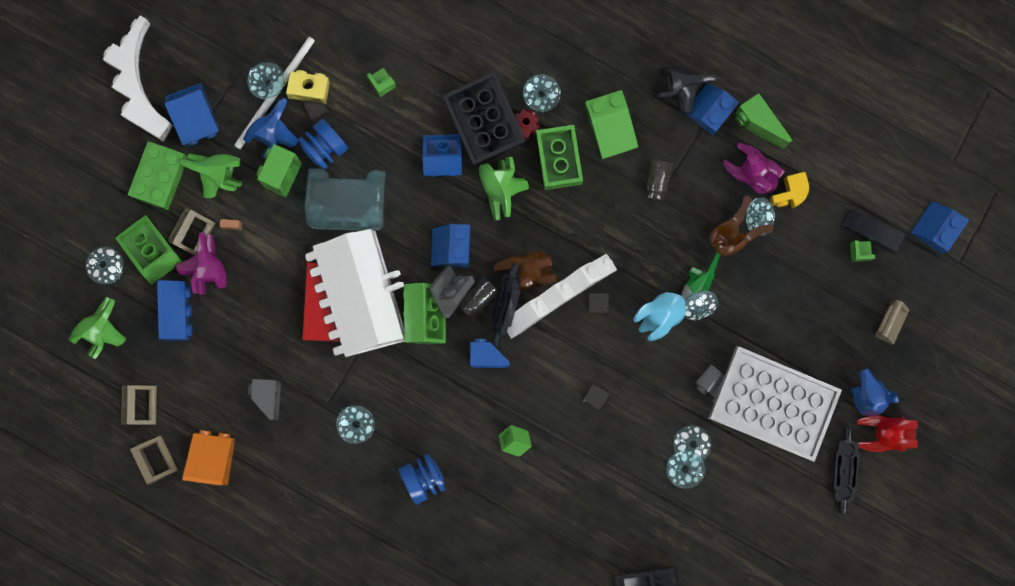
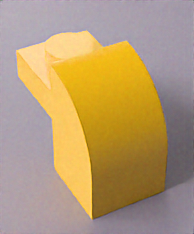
[770,172,809,208]

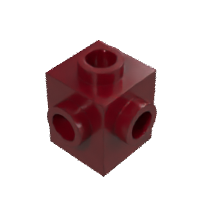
[515,110,540,142]

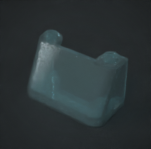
[305,168,386,231]

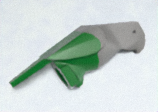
[681,253,720,312]

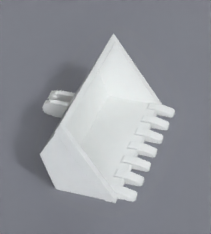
[305,229,404,357]

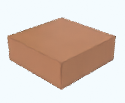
[220,219,242,230]

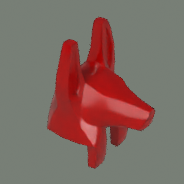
[857,415,918,452]

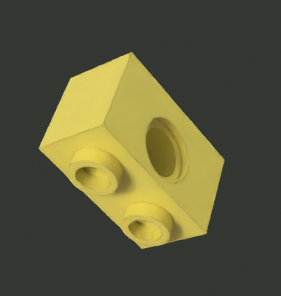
[286,70,330,104]

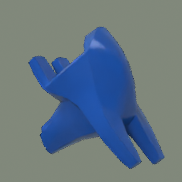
[243,98,298,158]
[850,369,899,416]

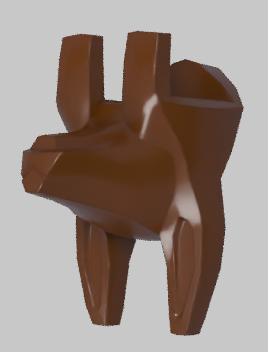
[493,250,557,291]

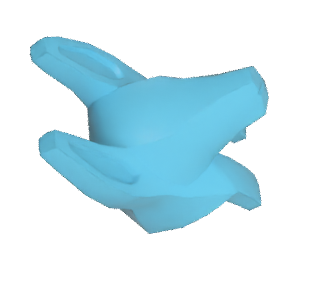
[633,292,686,341]

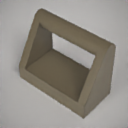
[167,208,215,255]
[875,300,909,345]
[121,385,157,425]
[130,436,178,484]

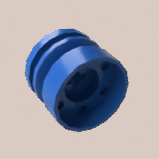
[298,118,349,170]
[398,454,446,505]

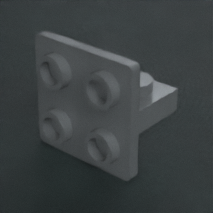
[429,266,475,318]

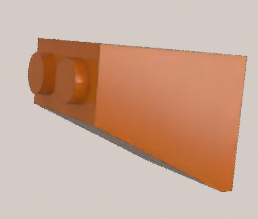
[183,430,235,486]

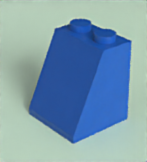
[164,83,219,146]
[431,224,471,269]

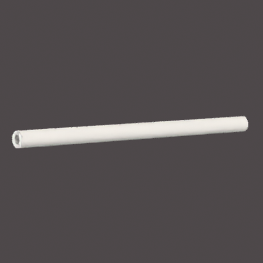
[234,37,315,149]

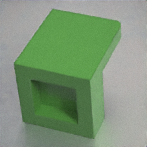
[367,68,396,97]
[850,240,875,262]
[498,425,532,456]

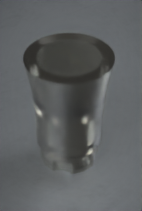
[646,160,675,201]
[459,275,498,318]

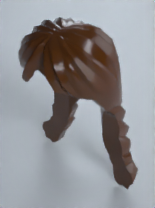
[709,196,773,256]

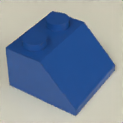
[683,83,739,136]
[423,134,462,177]
[911,202,969,254]
[470,339,509,368]

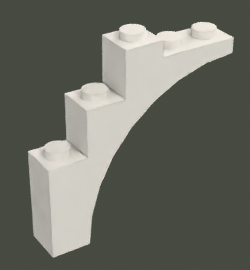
[103,16,173,141]
[507,254,617,339]

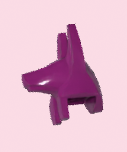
[723,143,785,194]
[176,232,227,295]

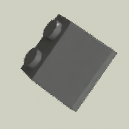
[248,379,281,420]

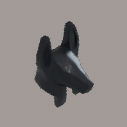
[657,66,718,114]

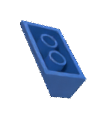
[157,280,192,341]

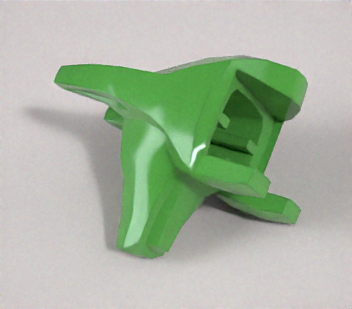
[180,153,243,199]
[479,157,529,221]
[68,297,126,359]

